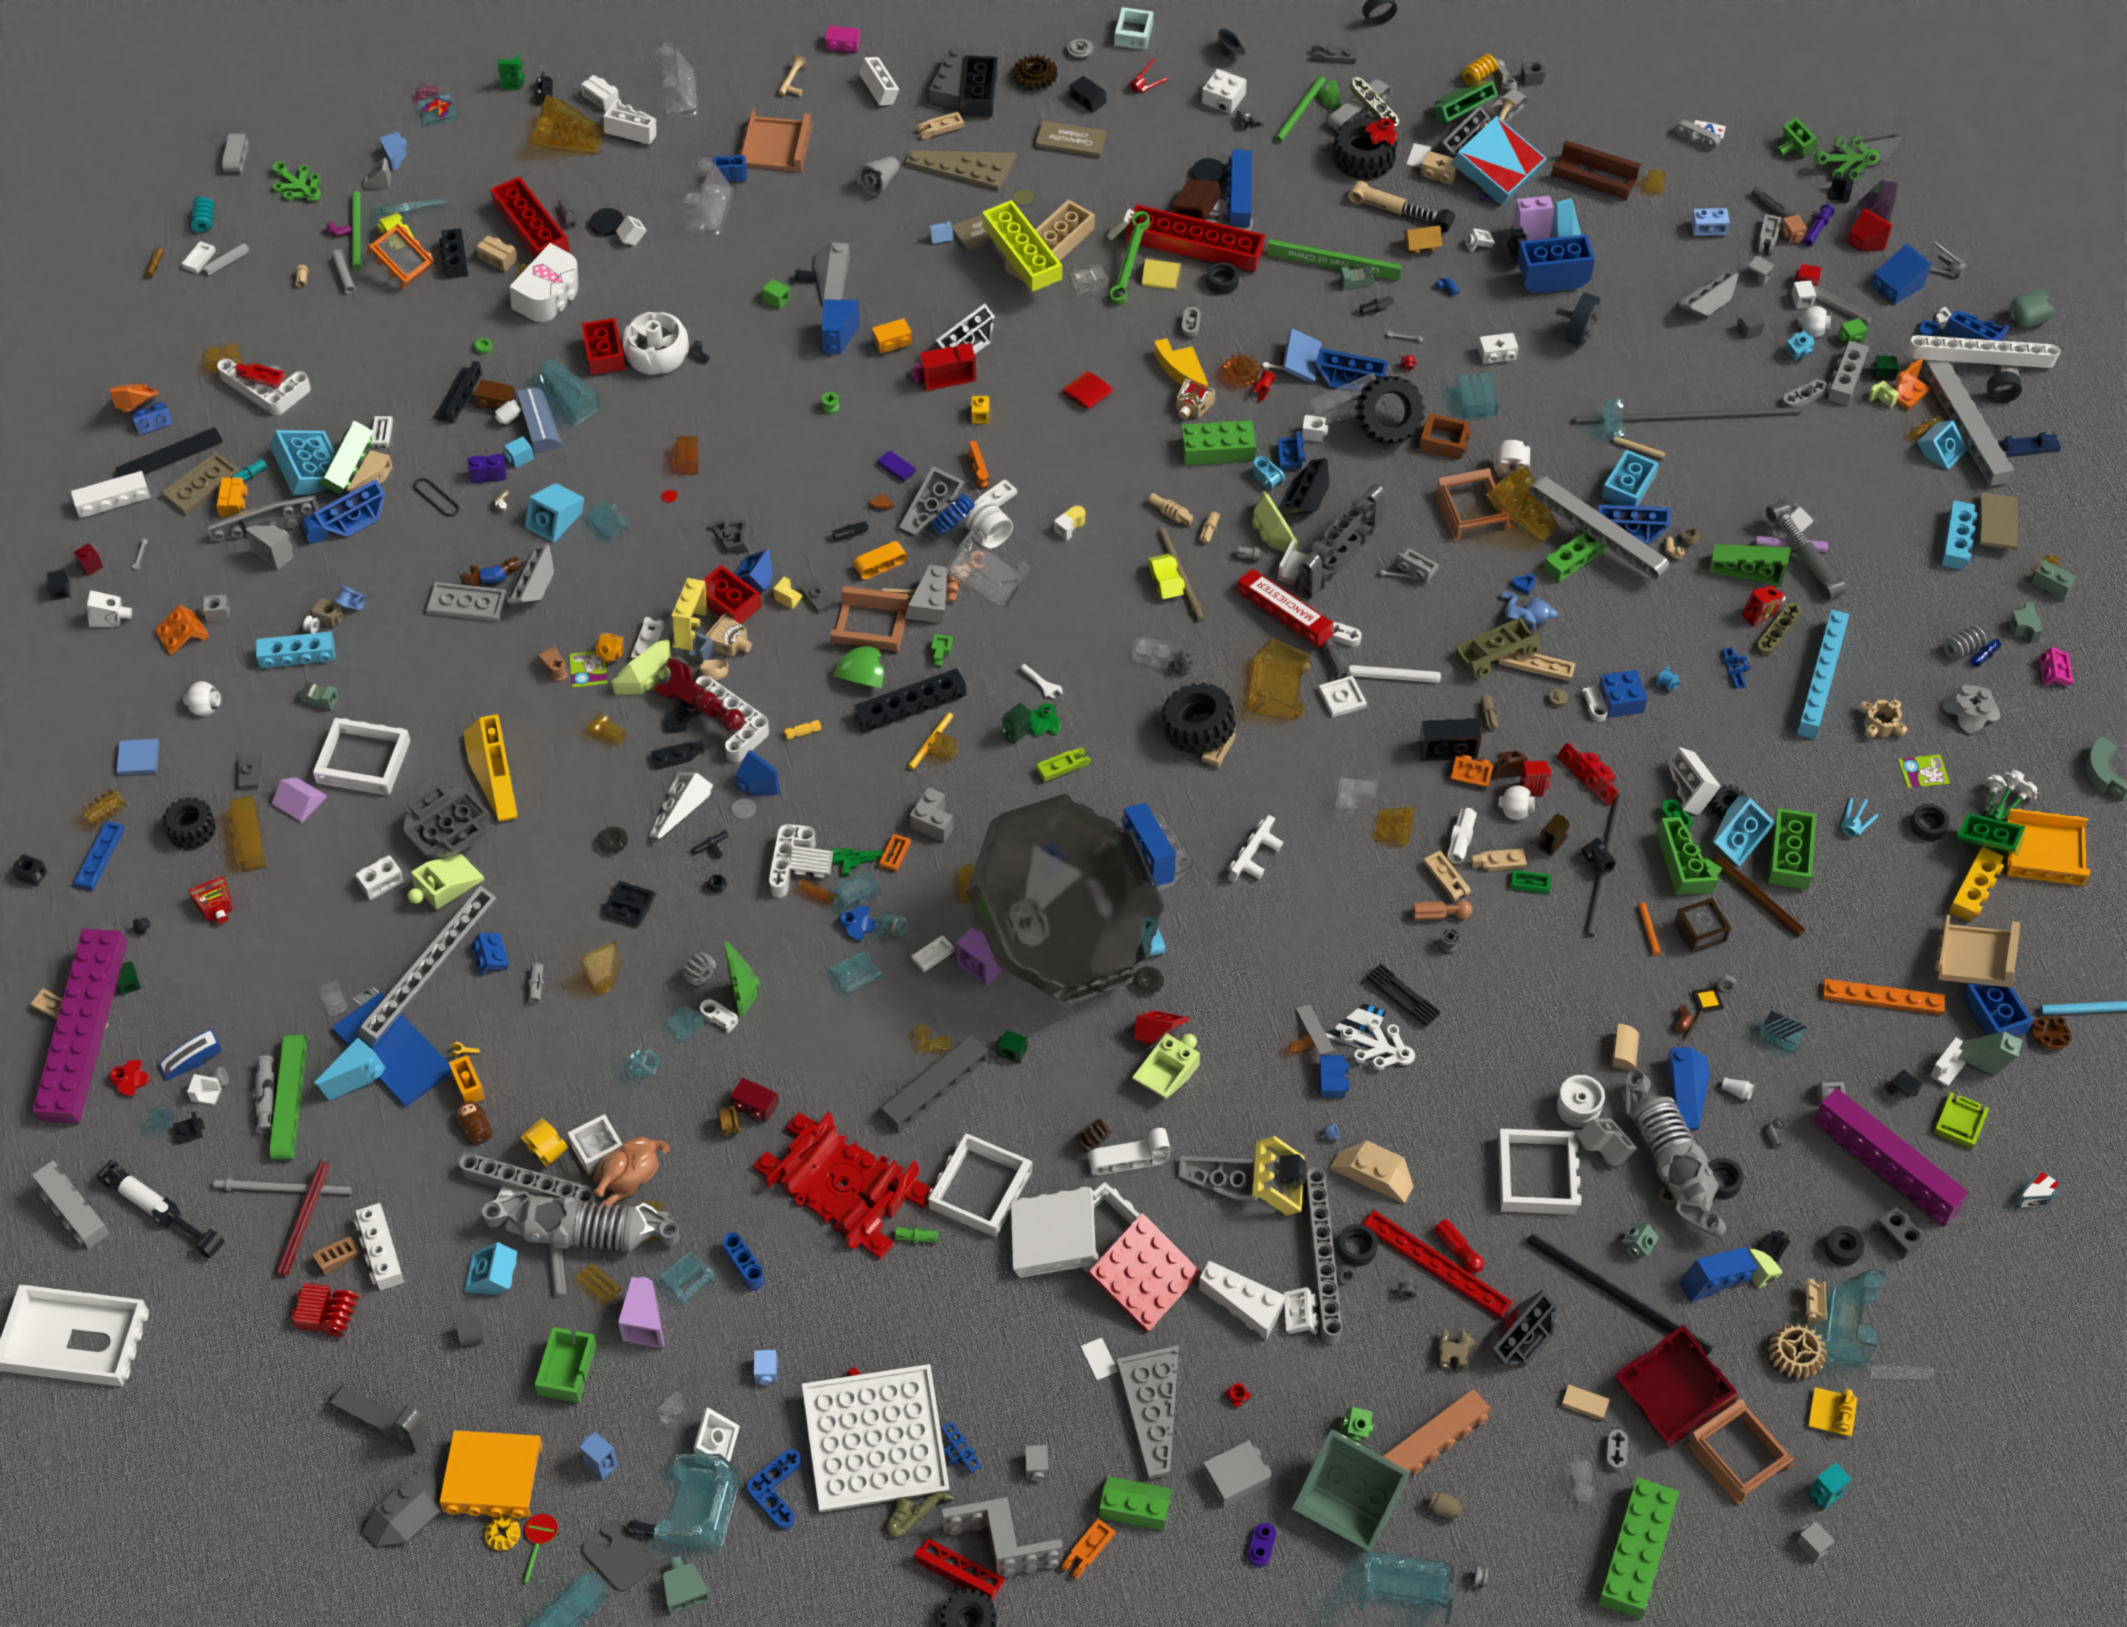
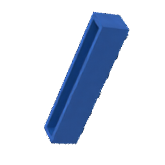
[1227,149,1252,227]

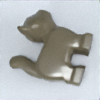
[1439,1329,1475,1371]

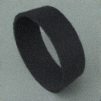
[1362,0,1397,25]

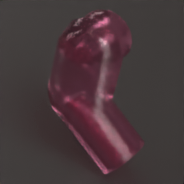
[415,85,438,102]

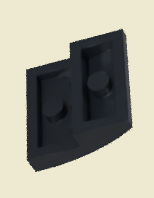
[603,881,656,926]

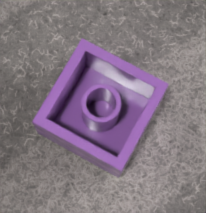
[956,928,1002,985]

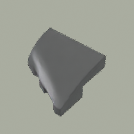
[710,519,749,552]

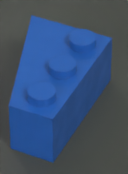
[1679,1247,1758,1303]

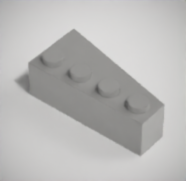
[32,1160,109,1249]

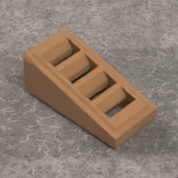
[312,1236,361,1276]

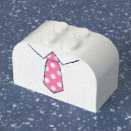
[510,243,578,322]

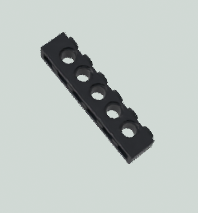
[854,668,967,733]

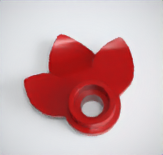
[1365,118,1397,146]
[109,1060,151,1096]

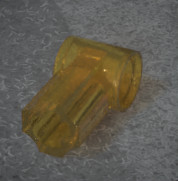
[586,713,627,745]

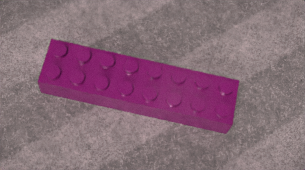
[1813,1088,1969,1227]

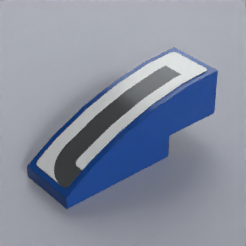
[159,1028,222,1081]

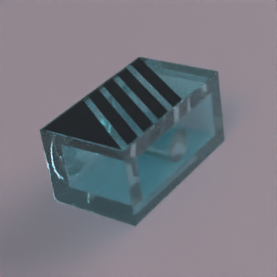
[1758,1010,1808,1055]

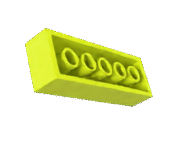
[982,200,1062,292]

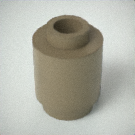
[1429,1492,1463,1521]

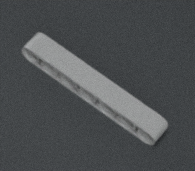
[459,1154,596,1206]

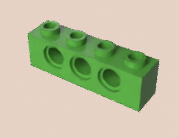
[1544,532,1608,583]

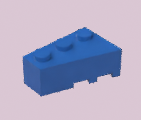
[1942,310,2010,341]

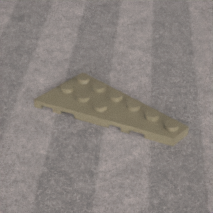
[906,150,1016,191]

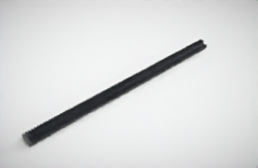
[1527,1232,1713,1356]

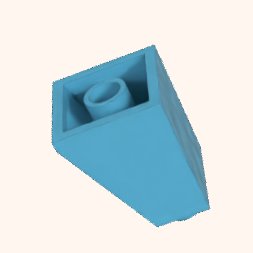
[524,483,584,543]

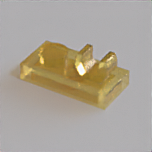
[959,864,979,903]

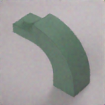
[2086,736,2127,801]

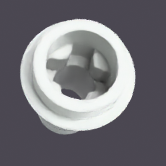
[1722,1078,1754,1100]

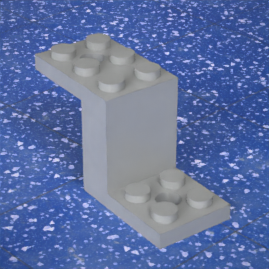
[942,1497,1063,1577]

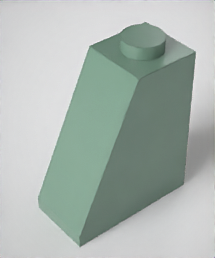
[1958,1032,2022,1076]

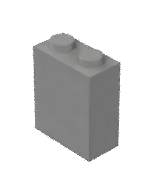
[1203,1440,1272,1507]

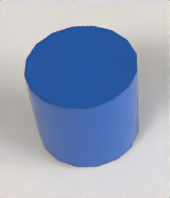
[301,514,328,543]

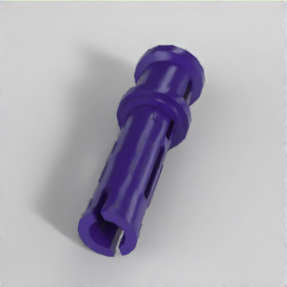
[1803,204,1835,247]

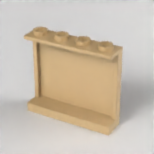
[1935,915,2020,988]

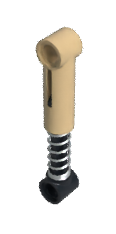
[1348,181,1455,233]

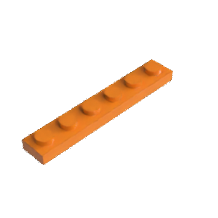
[1823,979,1945,1016]

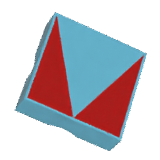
[1452,116,1547,206]

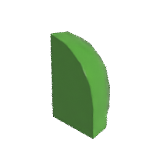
[1318,80,1340,110]

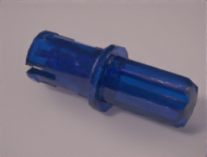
[1971,638,2002,667]

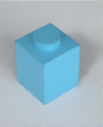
[504,436,534,468]

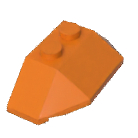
[109,384,159,412]

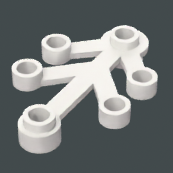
[1340,1017,1415,1070]

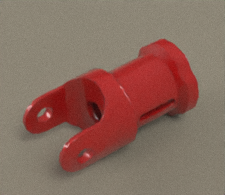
[1252,370,1276,402]

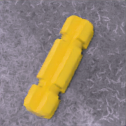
[784,720,821,740]

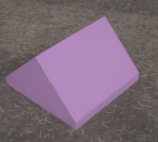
[272,778,327,823]

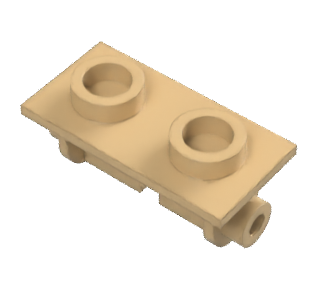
[1804,1279,1827,1325]

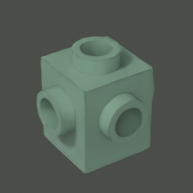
[1621,1223,1659,1257]

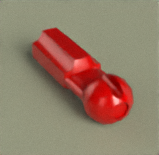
[1434,1218,1484,1273]

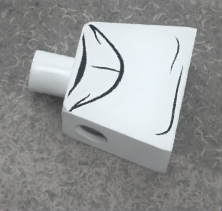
[87,591,132,627]

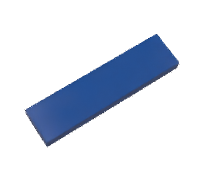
[74,821,125,891]

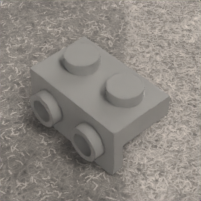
[1396,548,1439,583]

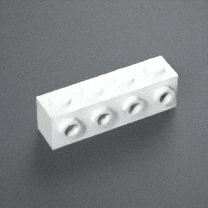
[354,1203,404,1291]

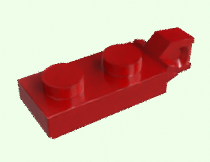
[235,363,285,389]

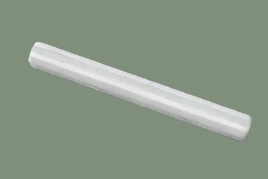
[1348,665,1441,683]

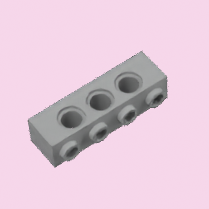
[1827,341,1869,406]

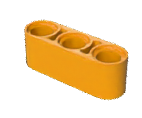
[853,541,908,579]

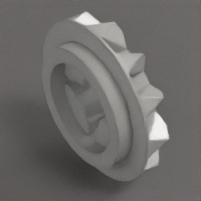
[1068,39,1093,59]

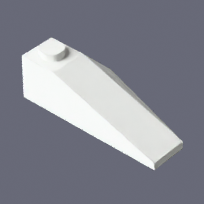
[649,772,713,838]

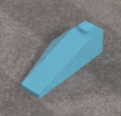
[1549,198,1581,238]

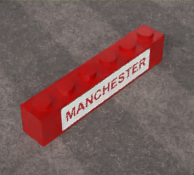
[1238,568,1334,647]

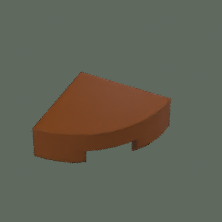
[869,493,894,510]

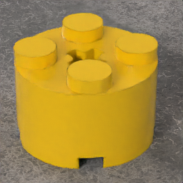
[520,1118,569,1167]

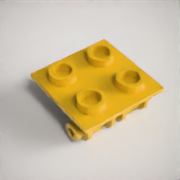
[1809,1387,1857,1437]

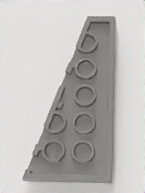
[1117,1345,1179,1479]

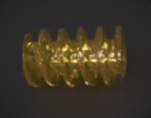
[81,788,127,828]

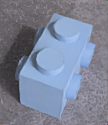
[1691,208,1730,236]

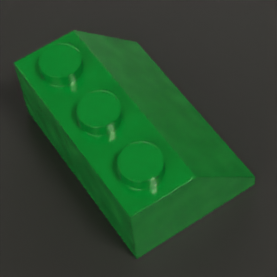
[1957,813,2025,856]

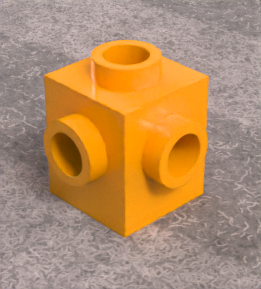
[595,633,624,663]

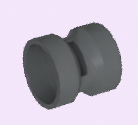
[1439,928,1460,954]

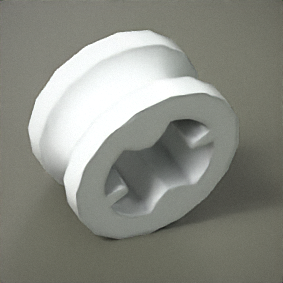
[303,615,320,634]

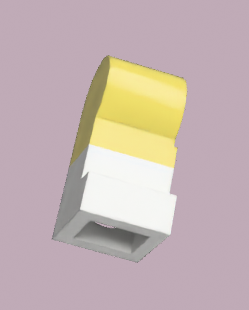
[1054,506,1085,541]

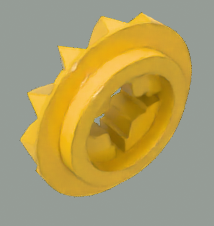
[484,1516,521,1551]

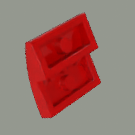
[1062,371,1113,409]

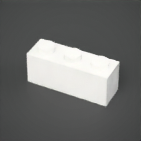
[859,57,899,105]

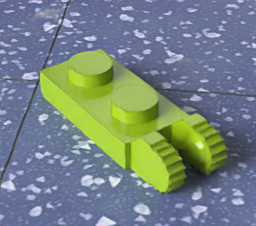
[1036,747,1091,782]

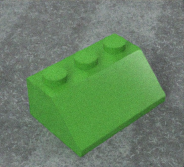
[1099,1476,1172,1531]

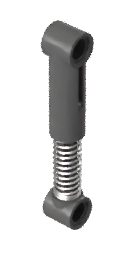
[1766,500,1846,600]

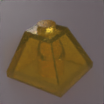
[580,940,621,996]

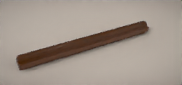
[1714,856,1805,937]

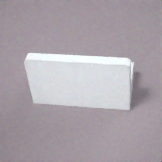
[1278,541,1307,585]

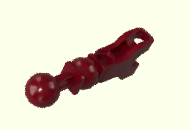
[652,657,745,732]

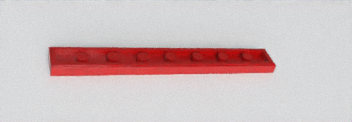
[1362,1210,1513,1320]

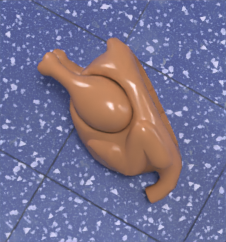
[593,1136,670,1207]

